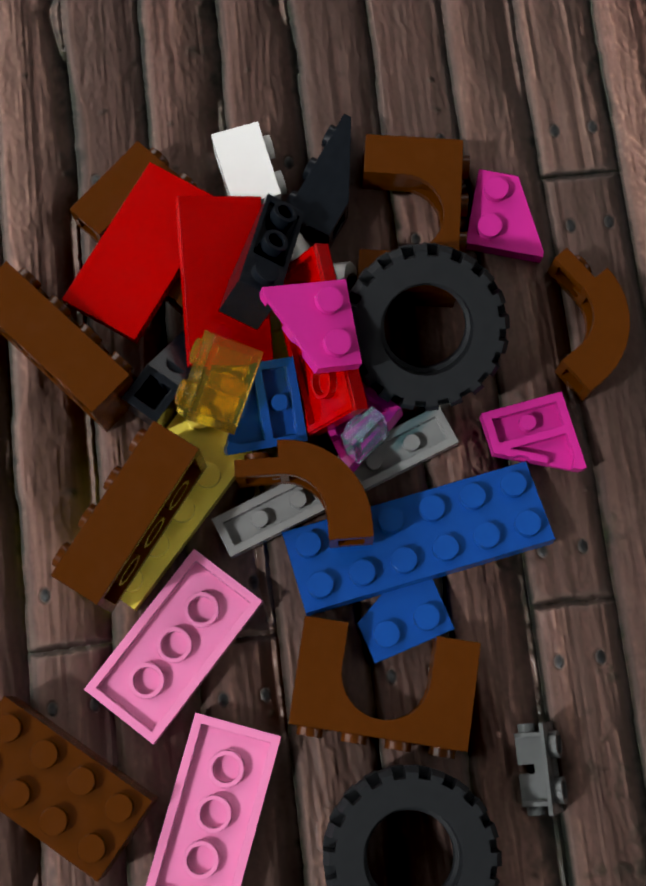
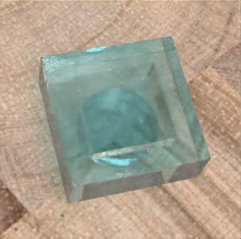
[341,406,389,465]

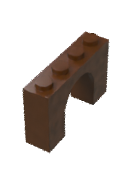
[357,134,470,308]
[70,141,198,316]
[288,616,481,759]

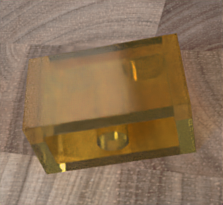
[175,330,264,435]

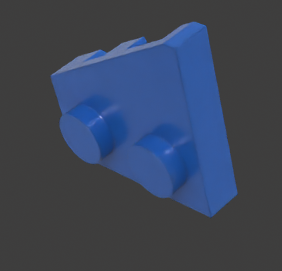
[224,356,308,456]
[357,579,455,664]

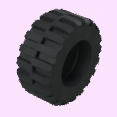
[349,242,510,411]
[323,764,502,886]

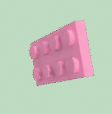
[84,549,263,744]
[146,713,282,886]

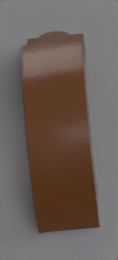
[547,248,630,402]
[234,440,374,548]

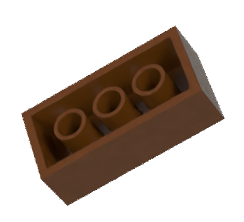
[0,261,137,432]
[50,420,207,613]
[0,696,159,882]

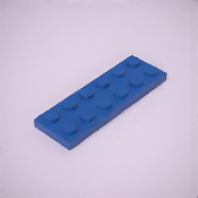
[282,461,555,616]

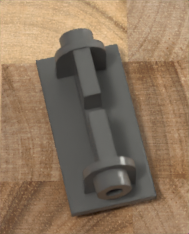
[514,721,568,816]

